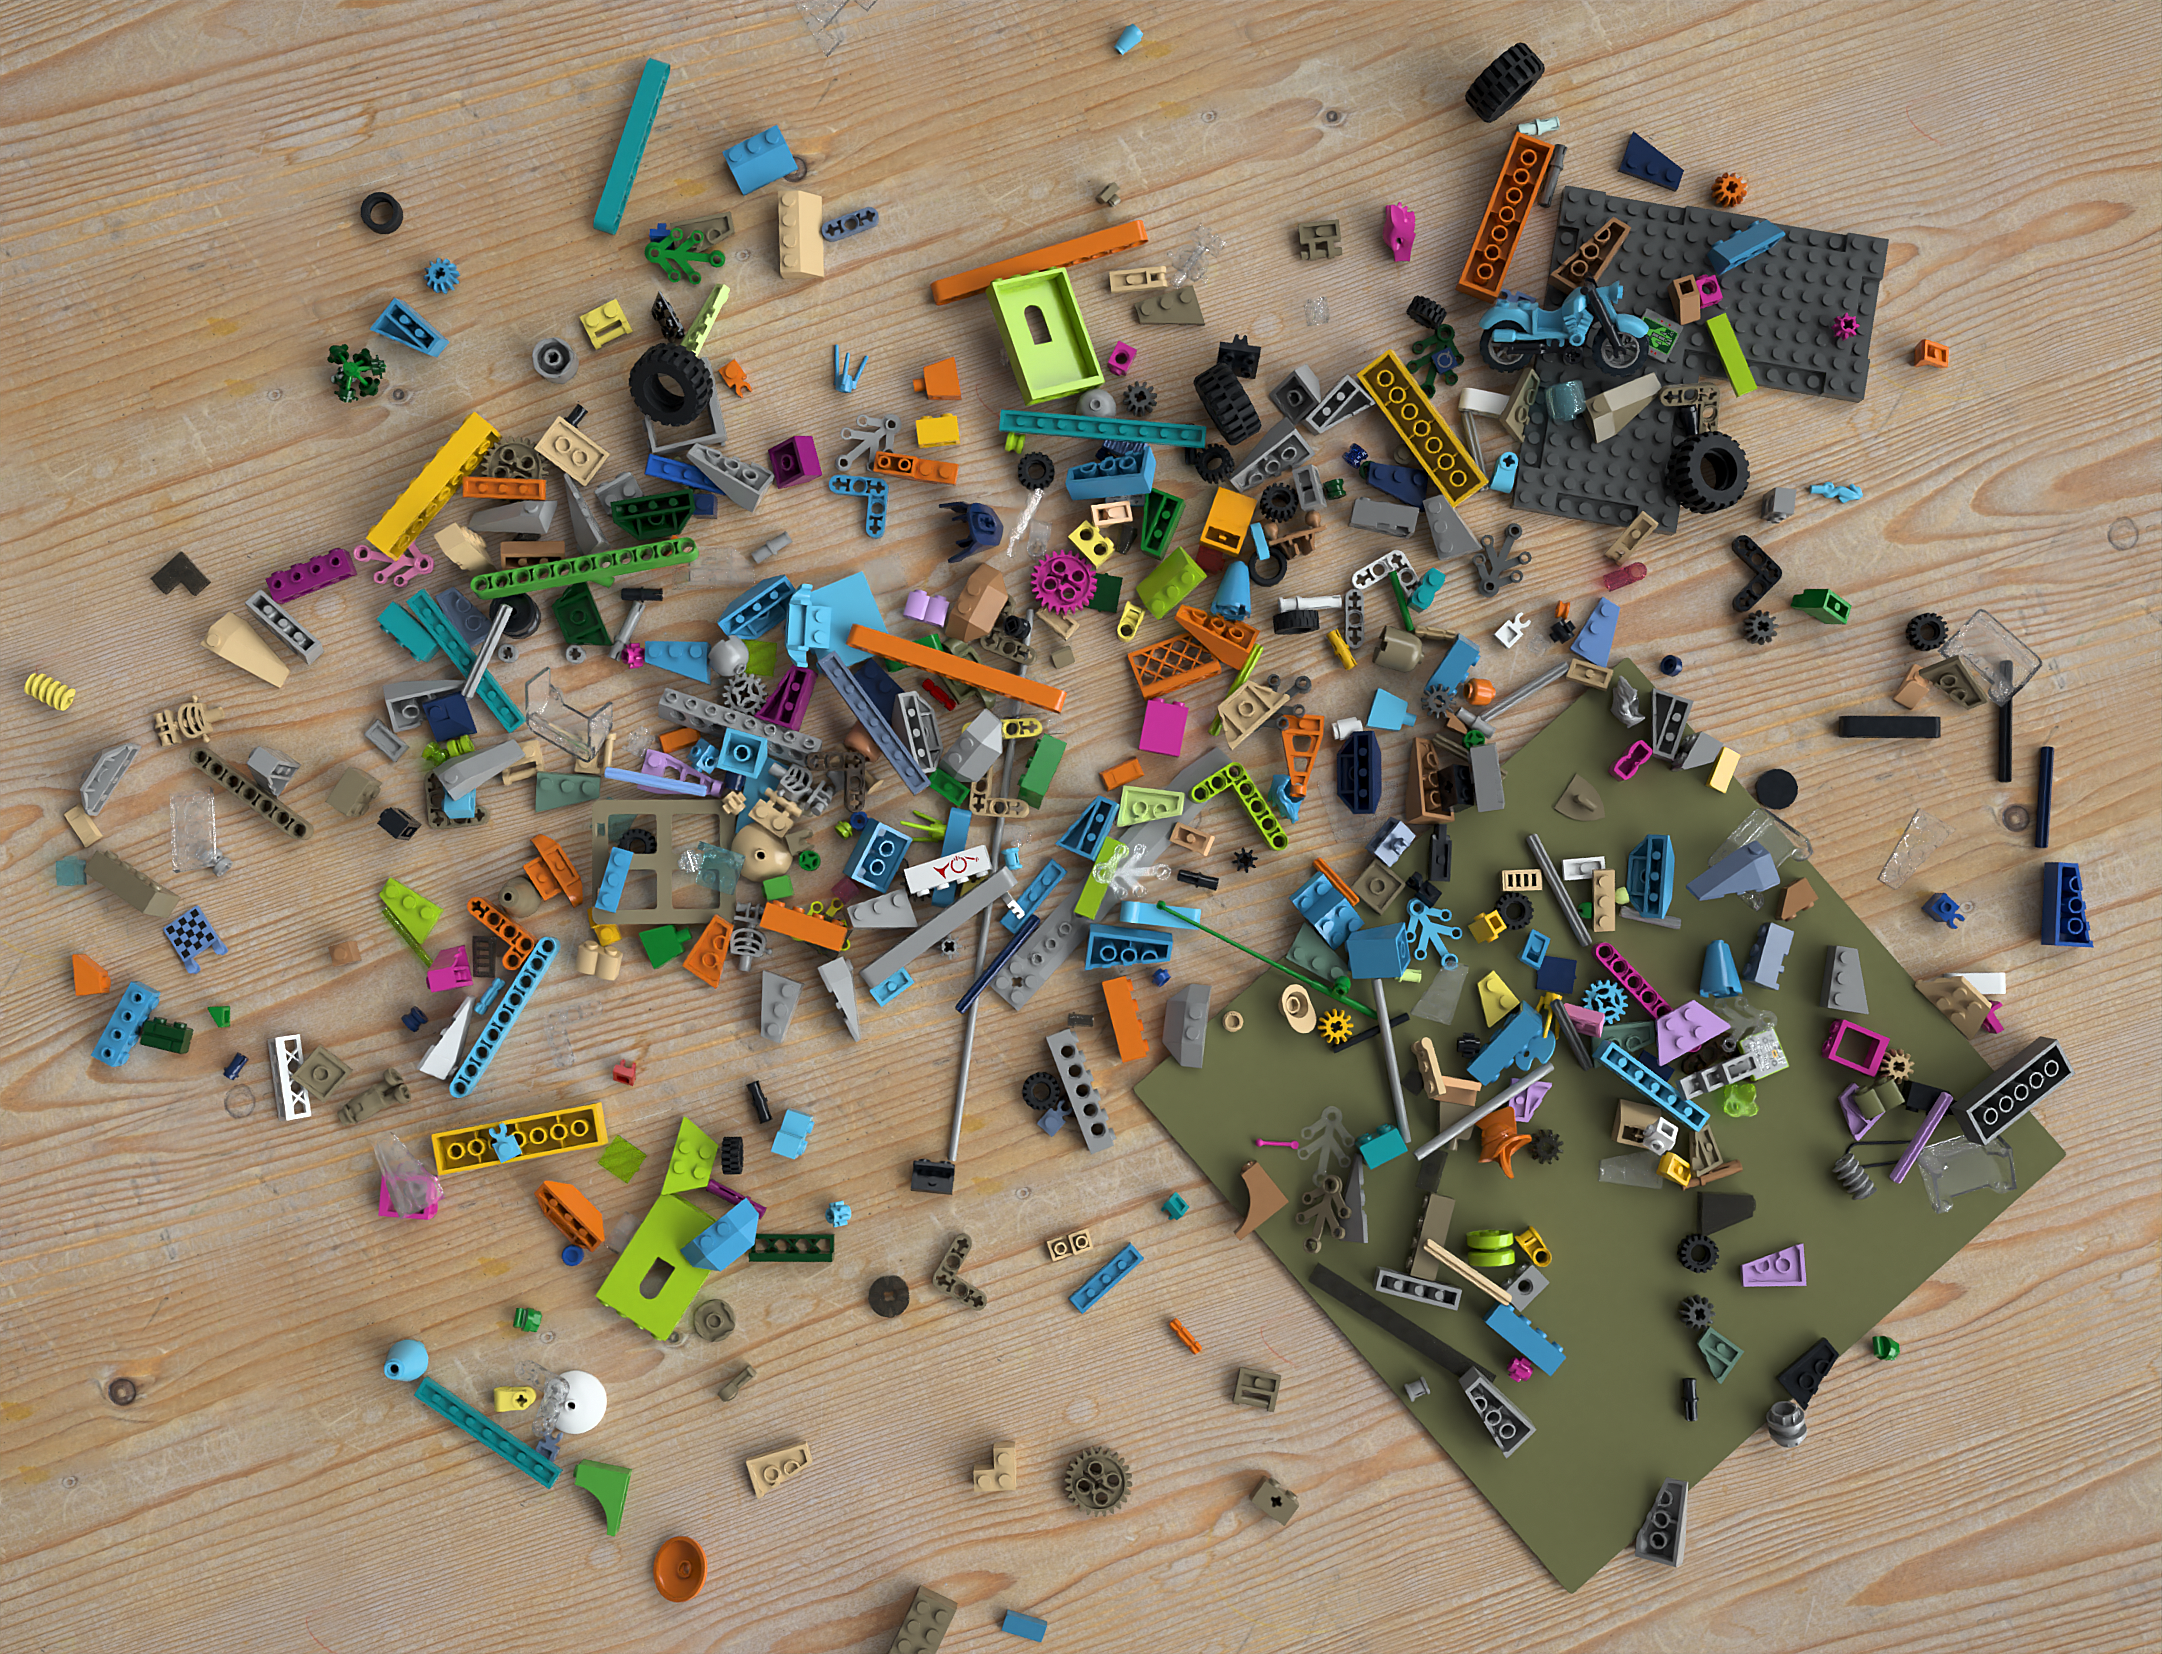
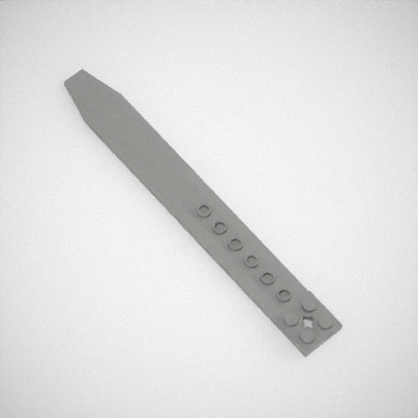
[989,747,1232,1011]

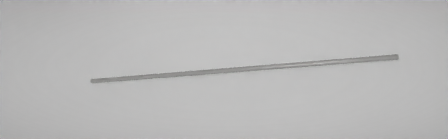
[948,609,1035,1161]

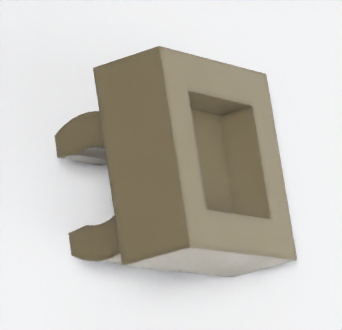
[1095,182,1121,207]

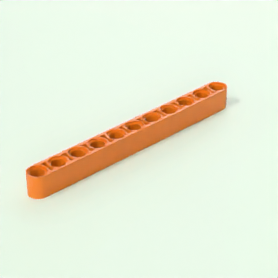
[930,220,1149,306]
[845,624,1067,713]

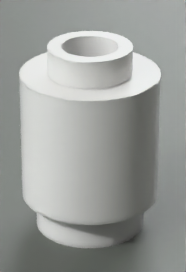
[1331,717,1363,741]

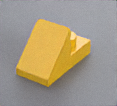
[587,907,622,947]
[1656,1152,1691,1187]

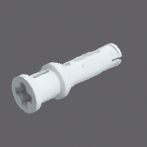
[1278,595,1342,613]

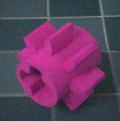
[1831,313,1860,341]
[621,643,645,669]
[1507,1355,1533,1383]

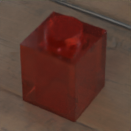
[1195,545,1226,575]

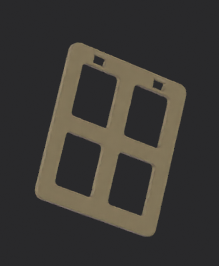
[592,800,736,925]

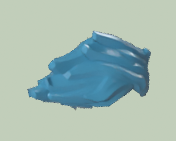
[1267,774,1305,824]

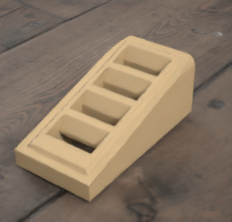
[1499,869,1542,891]

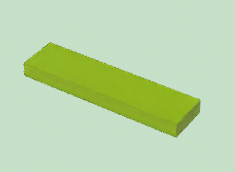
[1704,313,1758,398]
[1074,836,1126,921]

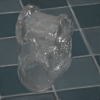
[1027,519,1053,561]

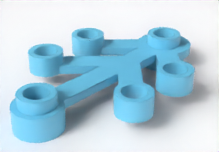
[1406,898,1462,970]

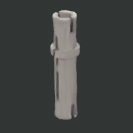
[607,601,646,662]

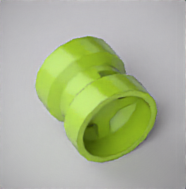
[447,735,475,758]

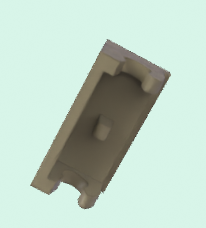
[785,829,815,857]

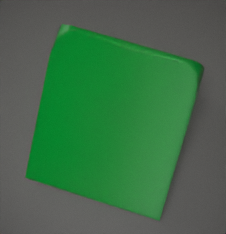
[207,1006,230,1028]

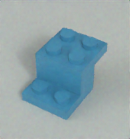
[1289,871,1365,950]

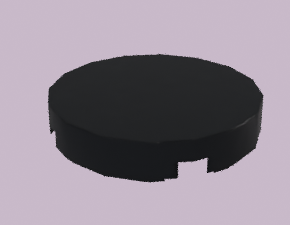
[1755,769,1798,810]

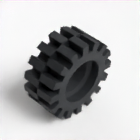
[1406,295,1447,330]
[1195,443,1235,484]
[1018,452,1055,491]
[1259,483,1299,523]
[1906,613,1949,651]
[617,829,657,854]
[1494,893,1534,930]
[1022,1072,1060,1111]
[721,1137,744,1175]
[1677,1233,1719,1273]

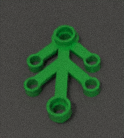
[644,227,726,285]

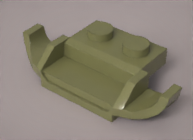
[938,638,996,710]

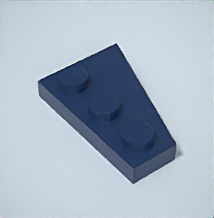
[1618,131,1684,192]
[1366,462,1428,512]

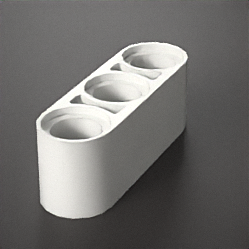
[1458,388,1510,419]
[1944,973,2006,994]

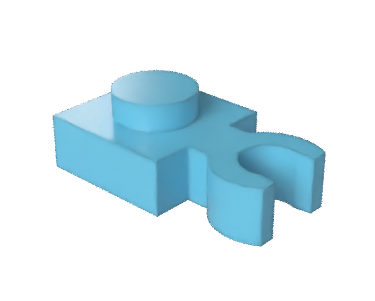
[489,1123,522,1163]

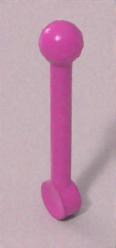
[1255,1138,1299,1149]

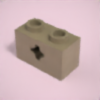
[1249,1476,1299,1526]

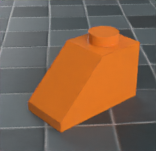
[72,954,111,996]

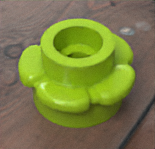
[834,821,853,840]

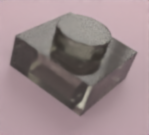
[1400,1067,1424,1096]

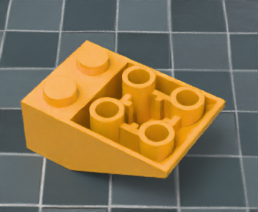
[1199,487,1258,558]

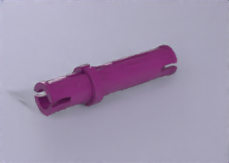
[706,1179,767,1220]

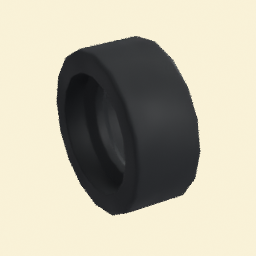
[360,192,403,234]
[1248,547,1287,587]

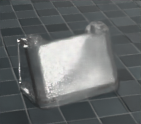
[1916,1135,2017,1214]

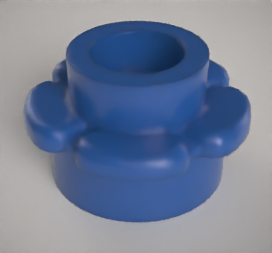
[849,811,869,831]
[1152,968,1171,987]

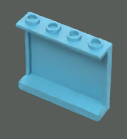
[809,571,888,677]

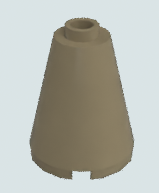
[498,877,542,918]

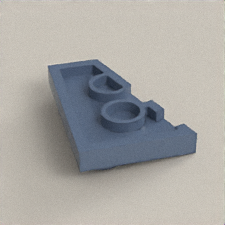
[435,587,492,648]

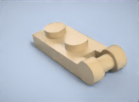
[1109,266,1168,294]
[1604,510,1659,567]
[1411,1037,1446,1099]

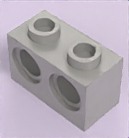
[1292,464,1327,513]
[1760,487,1797,524]

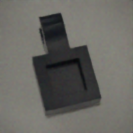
[1405,871,1442,909]

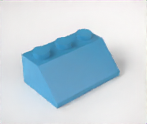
[722,125,798,196]
[1707,220,1785,276]
[842,817,913,894]

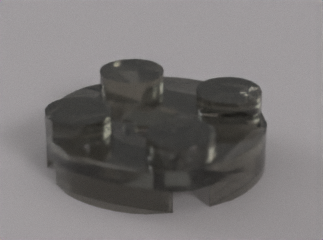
[868,1275,910,1318]

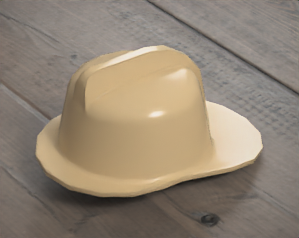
[1278,984,1316,1033]

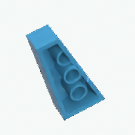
[1065,445,1156,501]
[1084,923,1173,970]
[1466,1000,1542,1086]

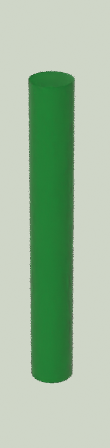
[1388,570,1414,631]

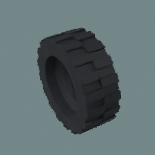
[1273,610,1320,635]

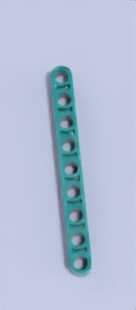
[593,58,671,235]

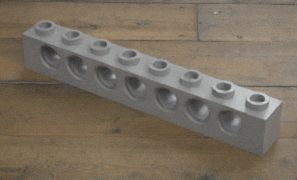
[658,688,823,767]

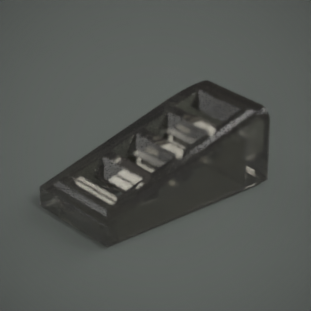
[472,936,497,978]

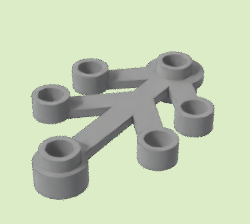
[835,414,902,472]

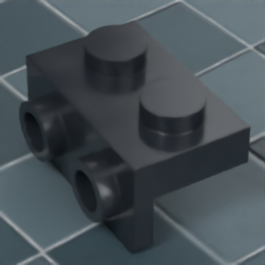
[911,1159,955,1195]

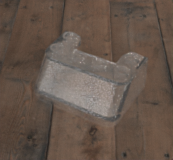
[1937,609,2042,707]

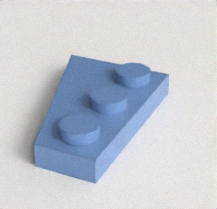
[1569,597,1620,668]

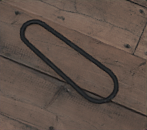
[1846,1140,1924,1168]

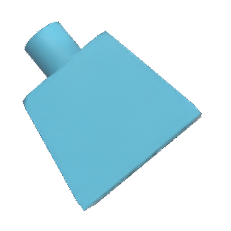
[1364,688,1417,732]

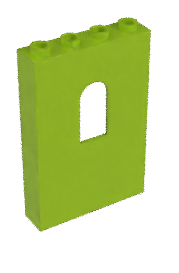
[985,266,1105,406]
[595,1193,717,1341]

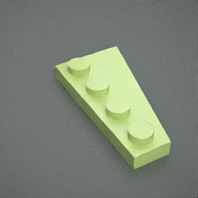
[680,283,730,357]

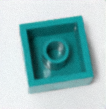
[1354,1123,1408,1170]

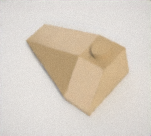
[200,612,291,688]

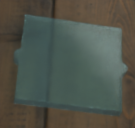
[590,796,638,844]

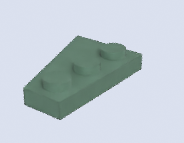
[535,771,601,813]

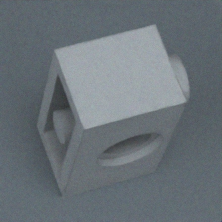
[1500,1262,1550,1312]

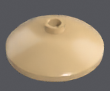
[731,822,793,883]

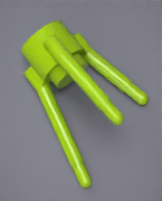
[900,810,947,843]

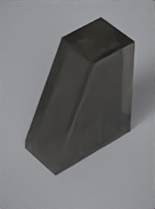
[1697,1191,1756,1236]

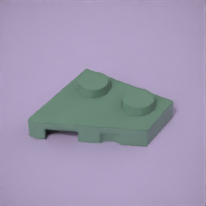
[1696,1325,1744,1384]

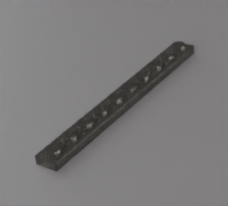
[1308,1263,1497,1383]

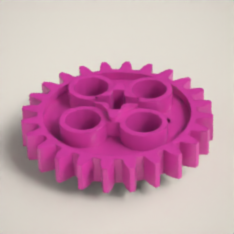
[1030,550,1097,616]

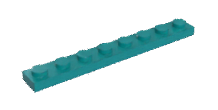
[406,589,528,734]
[414,1376,563,1489]

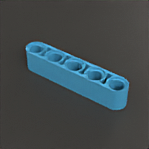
[931,807,972,908]

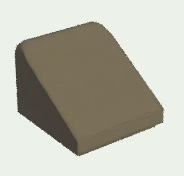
[1051,645,1075,669]

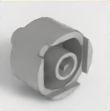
[532,337,579,384]

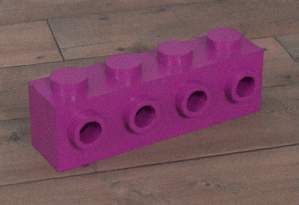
[265,548,358,605]

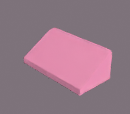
[1560,1003,1605,1038]

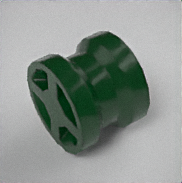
[1323,479,1347,500]

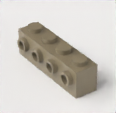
[1405,1191,1456,1282]

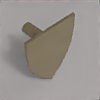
[1554,774,1605,821]

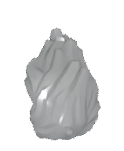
[1610,675,1645,728]

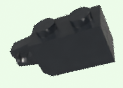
[1901,1080,1957,1117]

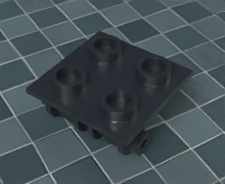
[651,291,685,343]

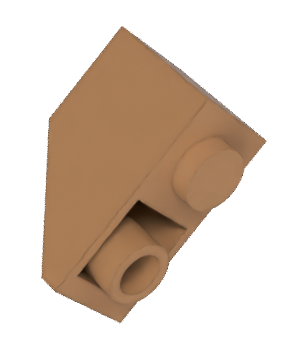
[1667,274,1700,326]
[1775,877,1819,922]

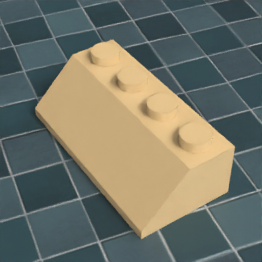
[778,190,824,279]

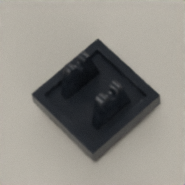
[1216,334,1261,379]

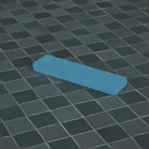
[999,859,1067,935]
[1068,1242,1144,1314]

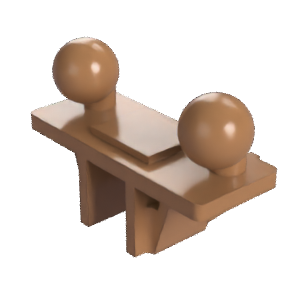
[1262,510,1327,561]

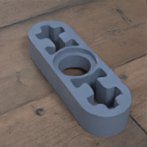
[822,207,879,242]

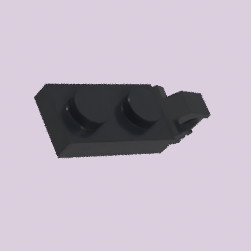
[1428,824,1452,882]

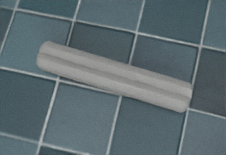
[1619,906,1681,929]

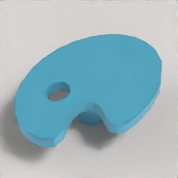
[1515,1028,1556,1071]

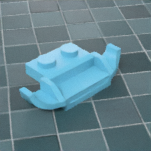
[784,584,831,667]

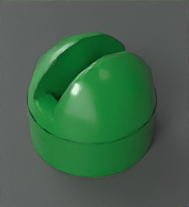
[1577,902,1592,919]

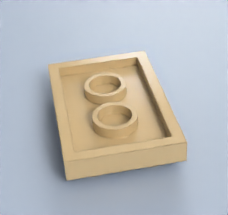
[534,416,610,487]

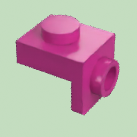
[1981,1000,2004,1034]

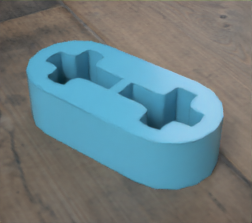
[1249,522,1270,561]

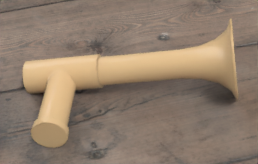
[830,743,884,794]

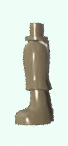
[337,1067,411,1126]

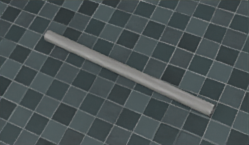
[1371,978,1411,1143]
[1412,1061,1554,1161]

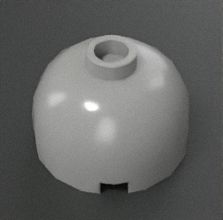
[1076,389,1116,419]
[707,635,749,677]

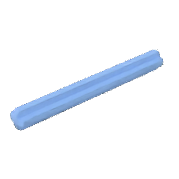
[604,767,707,797]

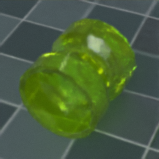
[422,741,451,767]

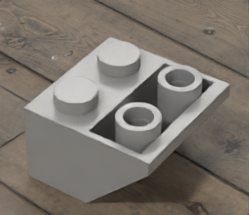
[1670,731,1724,772]

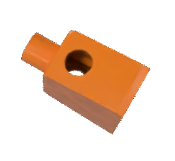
[913,357,962,400]

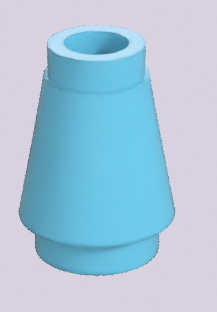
[1114,24,1143,56]

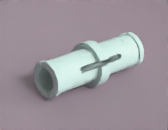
[1516,116,1560,136]

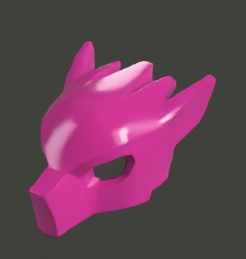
[1382,202,1416,262]

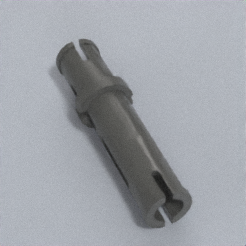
[1537,144,1568,208]

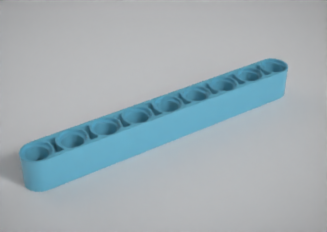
[449,937,561,1098]

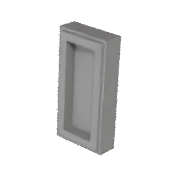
[364,719,409,762]

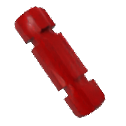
[922,678,957,712]

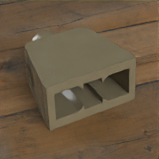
[1436,1100,1478,1151]

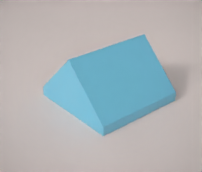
[717,727,767,779]

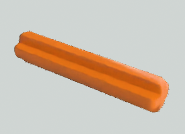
[1312,857,1360,907]

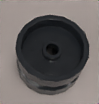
[489,593,541,639]

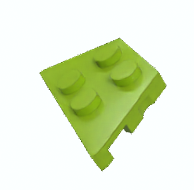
[661,1117,719,1196]

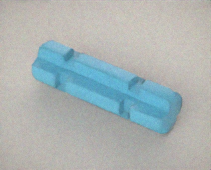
[474,977,505,1015]

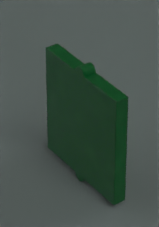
[1083,573,1123,613]

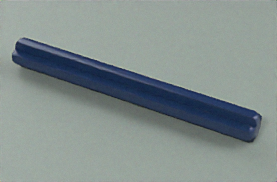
[2035,746,2054,848]

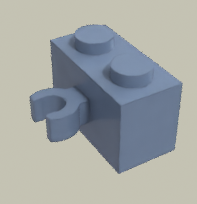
[1365,816,1416,867]

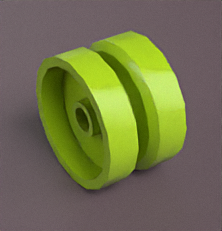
[1466,1229,1515,1267]

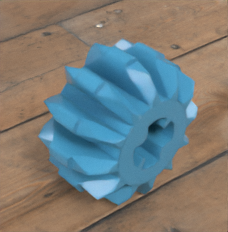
[424,258,460,294]

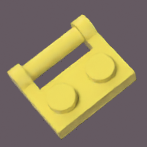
[580,299,633,350]

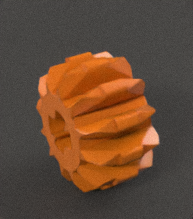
[1711,172,1747,208]

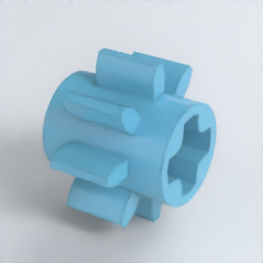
[825,1201,851,1227]

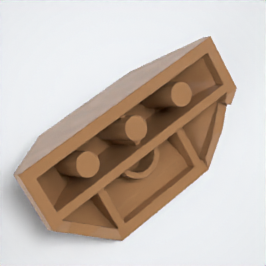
[945,563,1009,643]

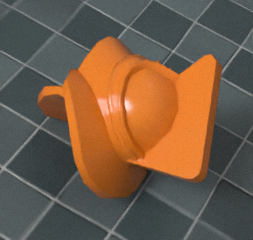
[1475,1106,1532,1179]

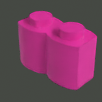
[1608,740,1653,782]

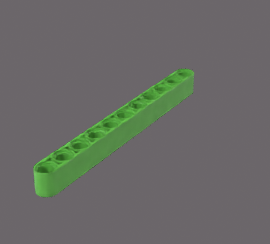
[470,537,699,600]

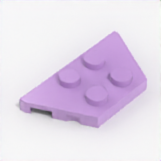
[1655,1000,1731,1066]

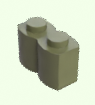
[1851,1076,1905,1120]

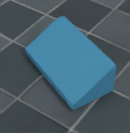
[1001,1609,1047,1642]

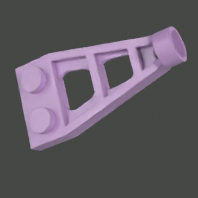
[637,749,724,798]

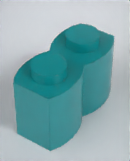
[1407,567,1446,613]

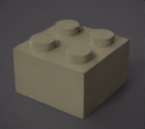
[325,767,382,817]

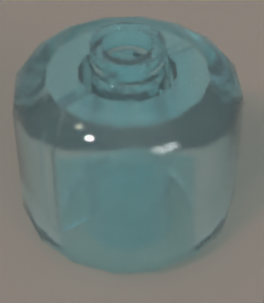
[1543,379,1586,422]

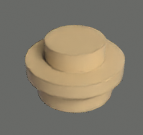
[1222,1011,1243,1032]

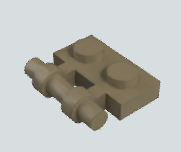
[1298,219,1342,261]

